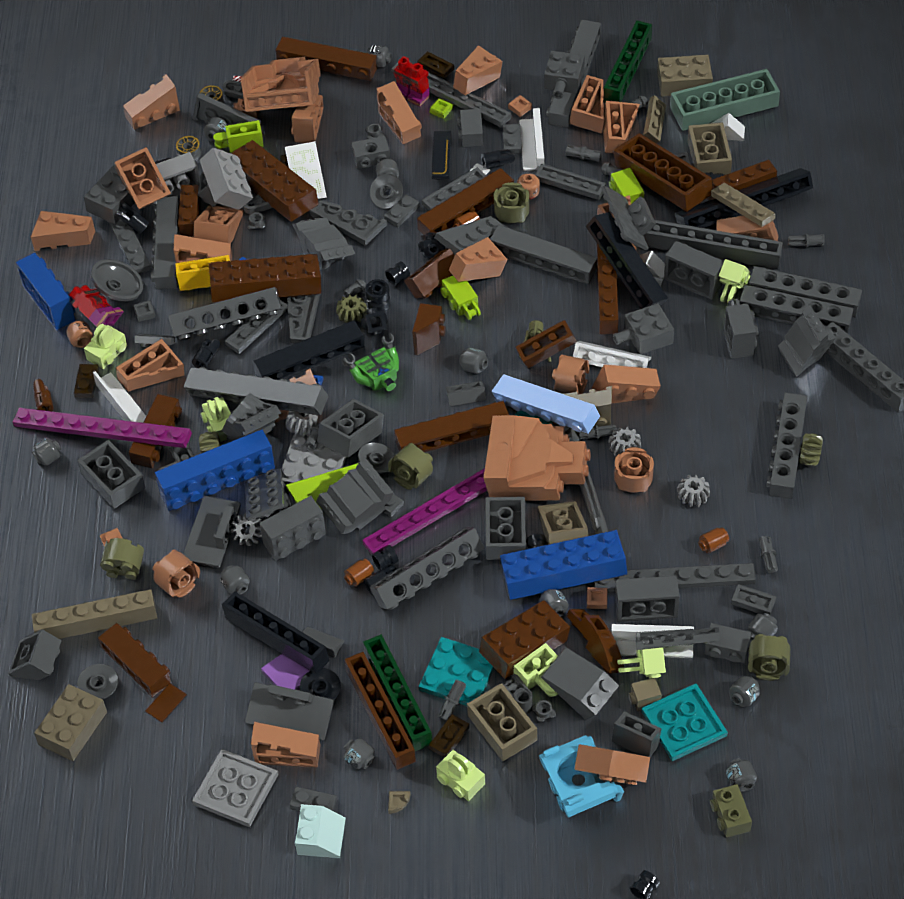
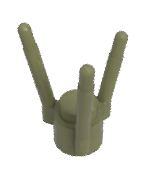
[519,320,552,362]

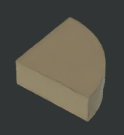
[388,791,411,814]

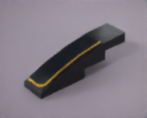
[432,131,451,179]

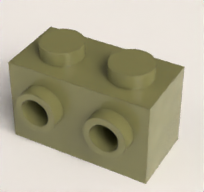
[710,784,752,838]

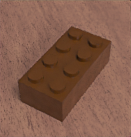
[479,600,570,679]

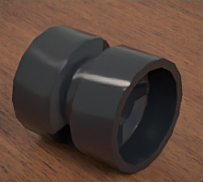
[365,279,390,313]

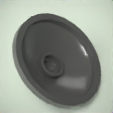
[90,259,143,301]

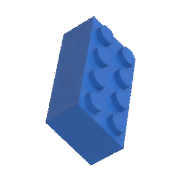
[16,253,76,331]

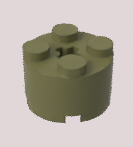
[494,182,529,223]
[388,443,433,490]
[100,538,144,580]
[748,634,791,681]

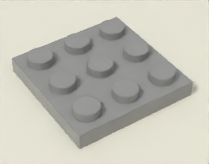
[281,434,346,485]
[192,749,278,827]

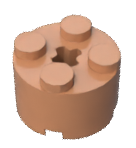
[552,354,589,394]
[614,447,654,493]
[153,550,200,598]

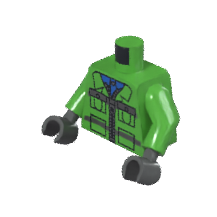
[342,333,399,391]

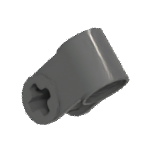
[498,674,533,714]

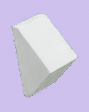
[712,113,745,141]
[639,250,665,279]

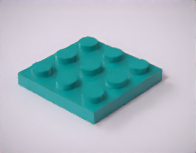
[419,637,494,706]
[641,683,728,761]

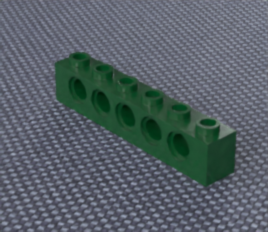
[603,20,652,103]
[363,634,432,751]

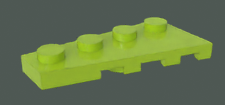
[285,463,358,510]

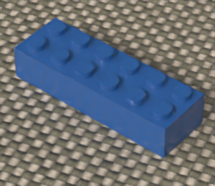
[155,429,275,511]
[500,530,627,600]

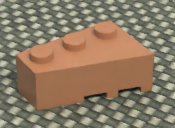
[569,75,604,134]

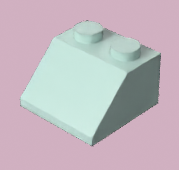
[295,804,346,858]

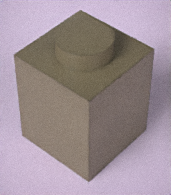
[628,678,662,711]

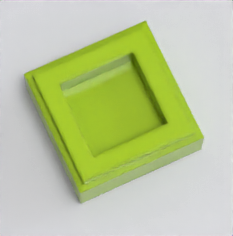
[429,98,453,119]

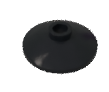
[300,668,341,700]

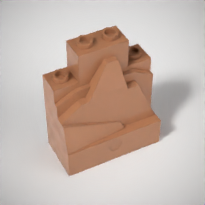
[240,57,321,112]
[484,415,590,501]

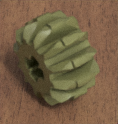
[336,294,367,323]
[199,431,221,453]
[799,433,823,466]

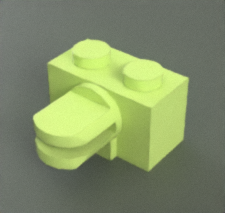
[719,259,751,304]
[84,324,127,370]
[200,397,231,442]
[514,643,558,697]
[617,647,666,678]
[436,750,485,801]

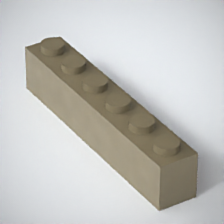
[32,589,158,639]

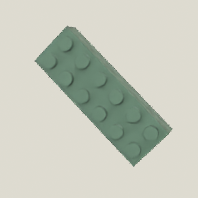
[670,69,780,131]

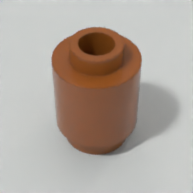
[453,211,480,227]
[698,527,729,553]
[344,559,374,587]

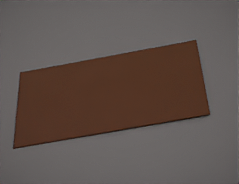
[145,683,187,722]

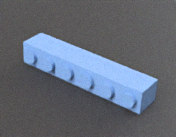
[491,374,600,434]

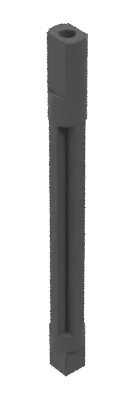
[565,428,609,534]

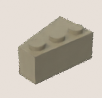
[554,386,612,426]

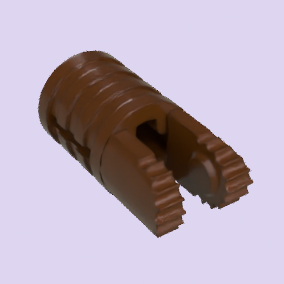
[33,379,54,412]

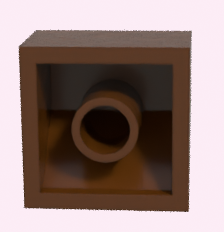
[412,303,446,355]

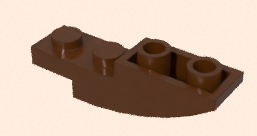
[566,609,624,674]

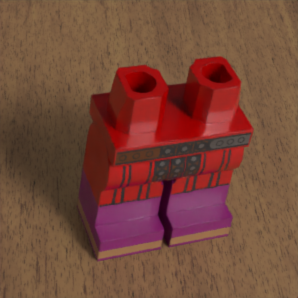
[393,56,430,107]
[69,285,124,327]

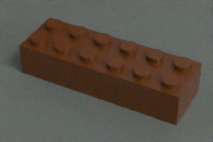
[613,133,712,212]
[230,140,319,222]
[208,254,322,303]

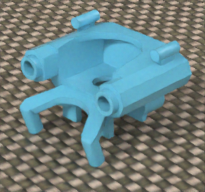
[539,735,624,818]

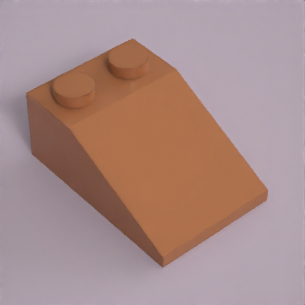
[115,147,171,209]
[194,205,244,243]

